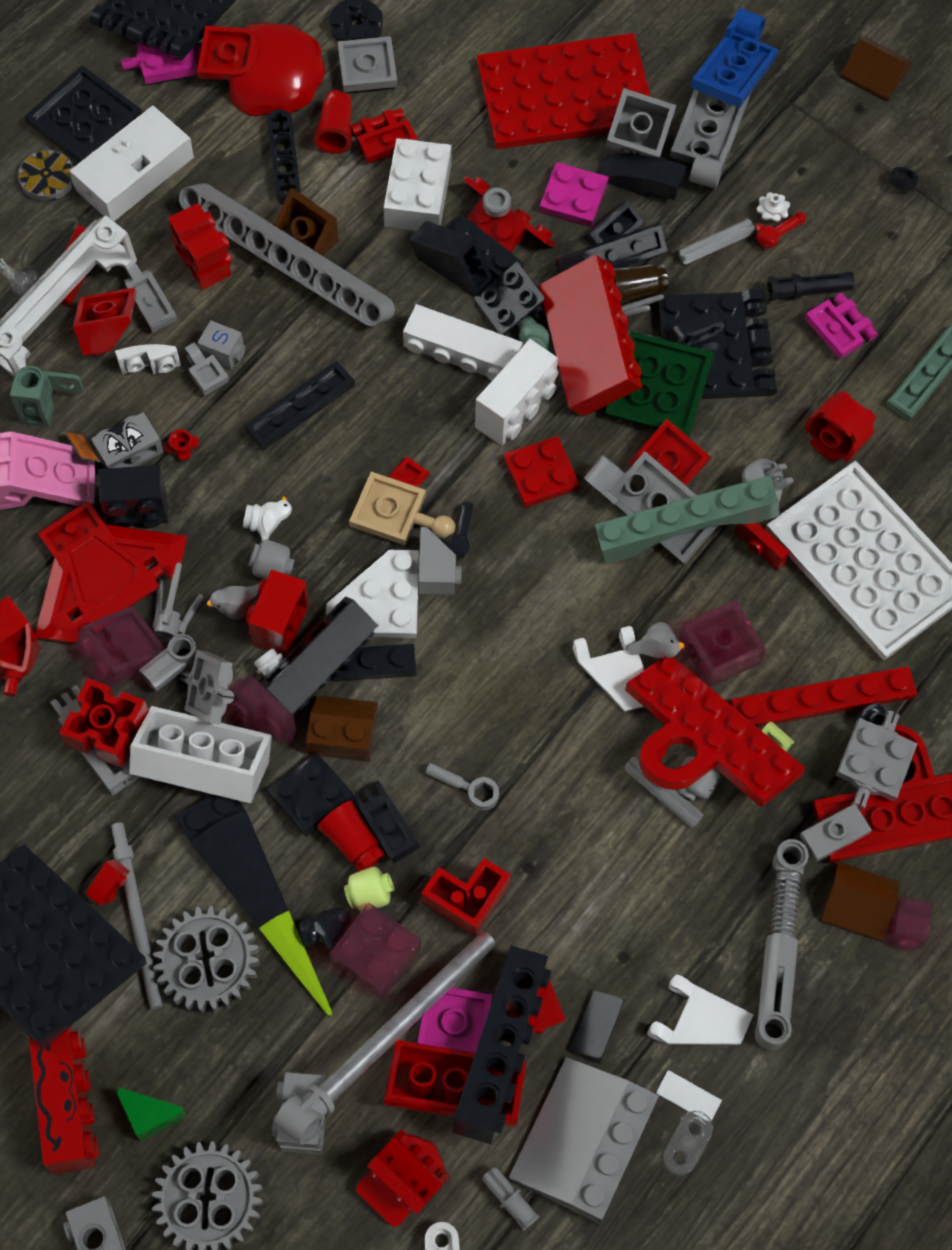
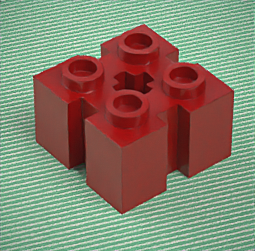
[168,203,233,290]
[59,678,149,768]

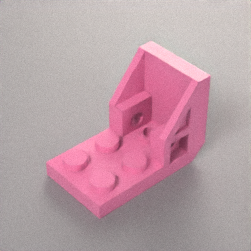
[0,431,95,510]

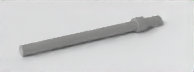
[111,823,163,1010]

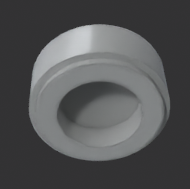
[483,188,511,217]

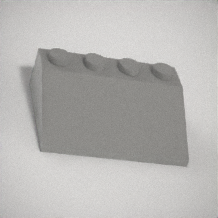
[508,1057,659,1225]

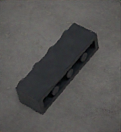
[260,596,379,714]

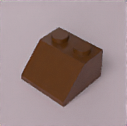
[306,695,378,762]

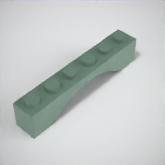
[595,475,780,564]

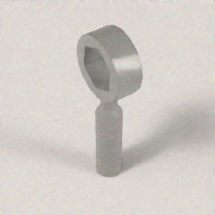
[425,763,499,811]

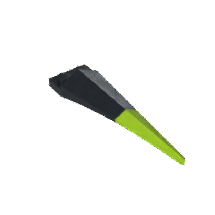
[175,794,332,1017]

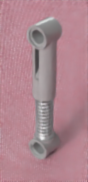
[754,839,809,1051]

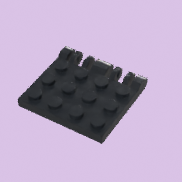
[89,0,236,60]
[657,288,777,399]

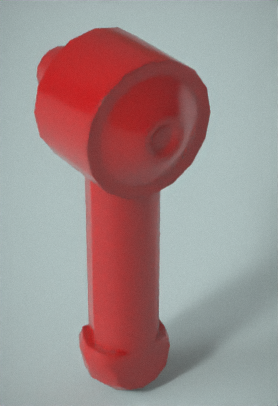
[754,211,807,250]

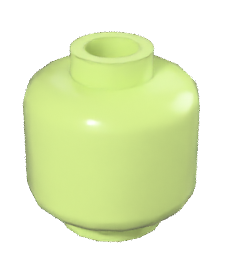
[344,867,394,913]

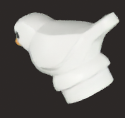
[243,497,292,541]

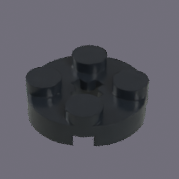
[329,0,383,42]

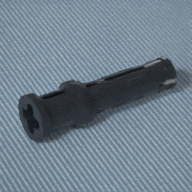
[767,271,855,301]

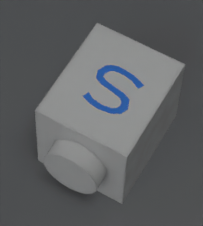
[197,320,245,370]

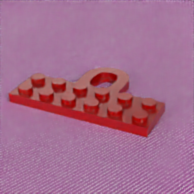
[625,657,805,808]
[812,724,952,863]

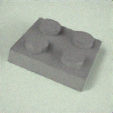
[337,36,398,92]

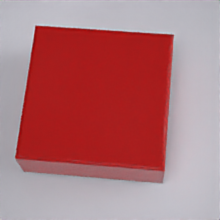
[388,456,430,488]

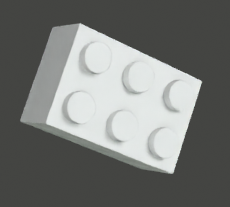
[384,138,451,231]
[475,339,558,447]

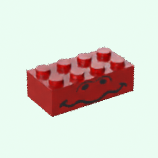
[29,1026,100,1175]

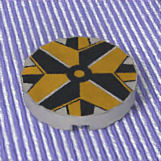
[19,150,73,202]

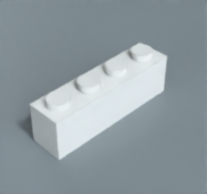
[403,304,523,380]

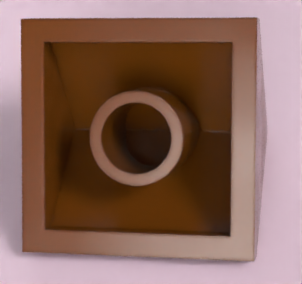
[841,38,914,102]
[274,188,339,266]
[820,862,899,942]

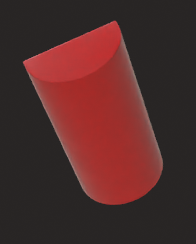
[384,1040,527,1128]

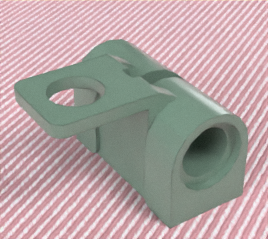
[10,366,83,427]

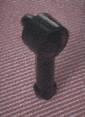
[441,501,473,558]

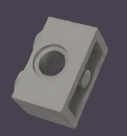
[63,1196,126,1250]

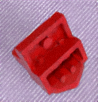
[356,1129,450,1227]

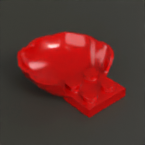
[197,22,325,116]

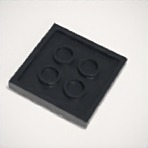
[25,65,142,163]

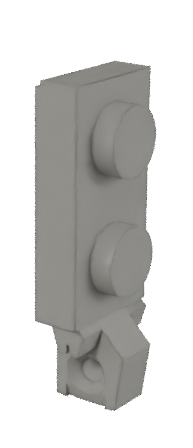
[124,262,178,333]

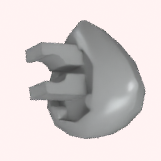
[741,458,794,502]

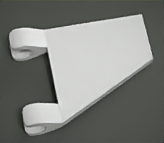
[572,626,644,712]
[647,975,754,1045]

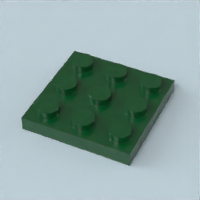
[605,331,715,438]

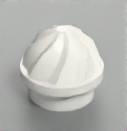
[254,648,283,678]

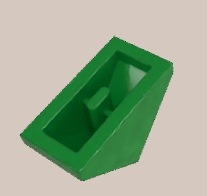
[117,1087,186,1142]

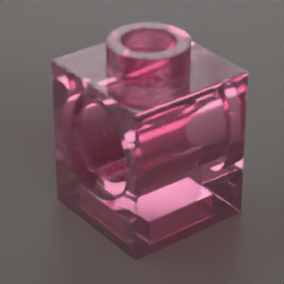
[889,897,933,951]

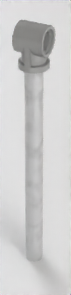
[275,931,495,1145]

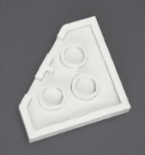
[326,550,419,638]

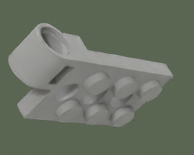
[670,89,751,189]
[584,451,717,564]

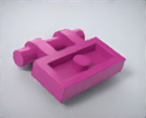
[805,293,878,360]

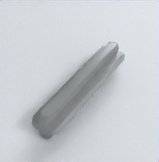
[678,219,755,264]
[625,756,703,828]

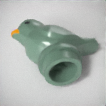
[517,317,556,354]

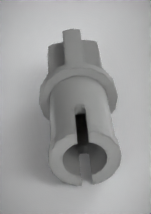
[482,1167,540,1231]

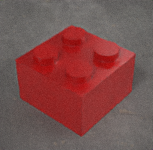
[246,569,309,657]

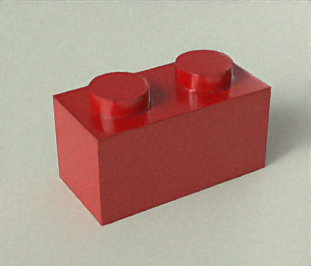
[85,859,130,906]

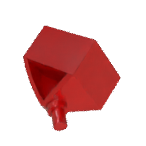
[0,596,40,697]

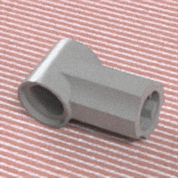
[139,634,197,692]

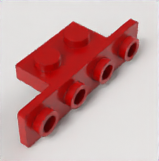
[464,176,557,252]

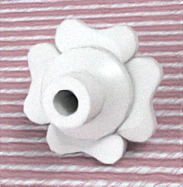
[757,192,790,222]

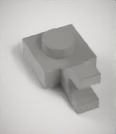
[185,342,229,395]

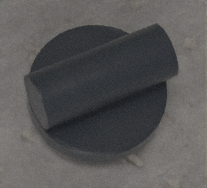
[853,703,888,726]

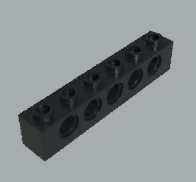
[452,945,552,1145]

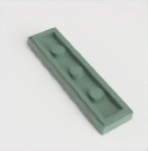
[886,323,952,422]

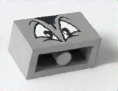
[91,412,164,469]

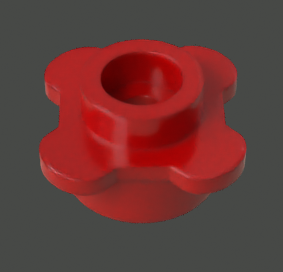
[164,429,199,461]

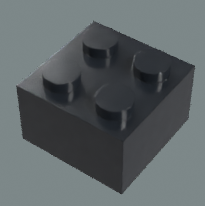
[99,465,168,528]

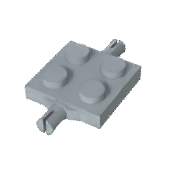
[180,650,234,724]
[836,711,917,810]

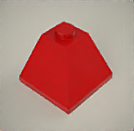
[73,287,137,356]

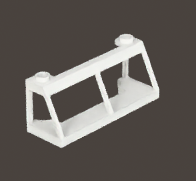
[0,215,137,377]

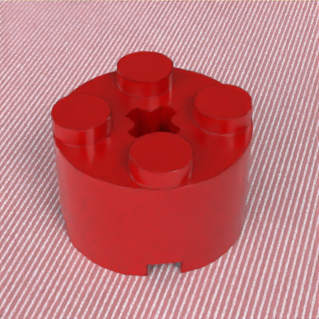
[805,391,876,462]

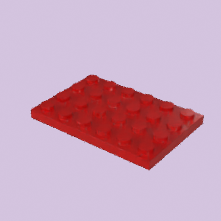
[477,33,651,150]

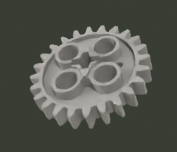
[153,906,260,1013]
[152,1141,263,1250]

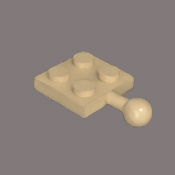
[349,472,455,545]

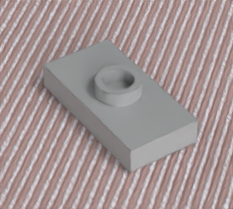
[799,804,872,862]

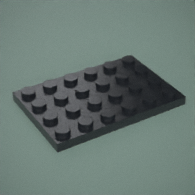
[0,844,147,1049]

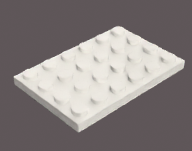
[765,460,952,661]

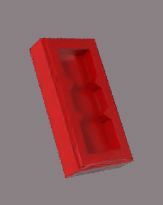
[734,523,789,571]

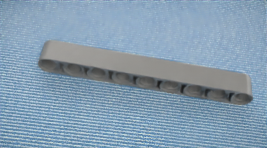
[179,183,395,326]

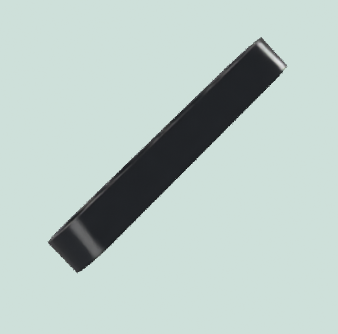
[267,109,301,205]

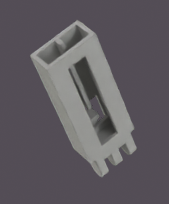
[50,685,141,796]

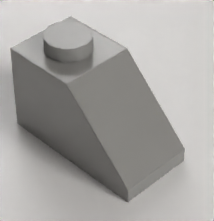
[419,527,462,595]

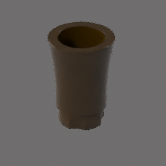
[614,264,669,305]

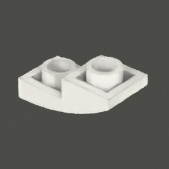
[115,344,181,375]

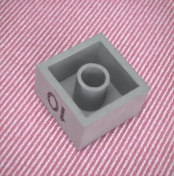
[604,88,676,158]

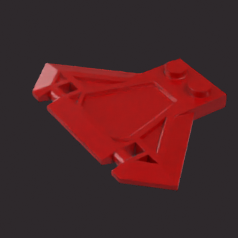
[35,501,188,644]

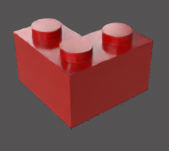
[421,858,511,937]

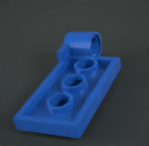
[690,8,779,108]

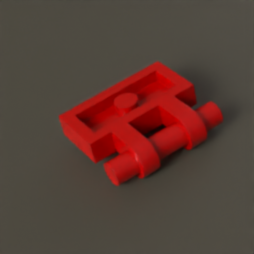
[351,108,418,164]

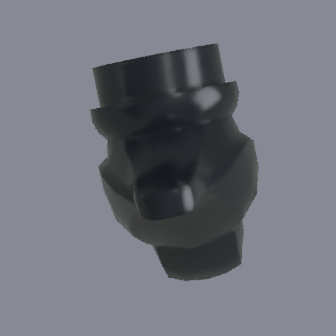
[300,907,351,951]

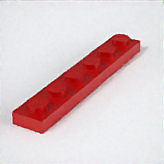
[730,666,917,728]

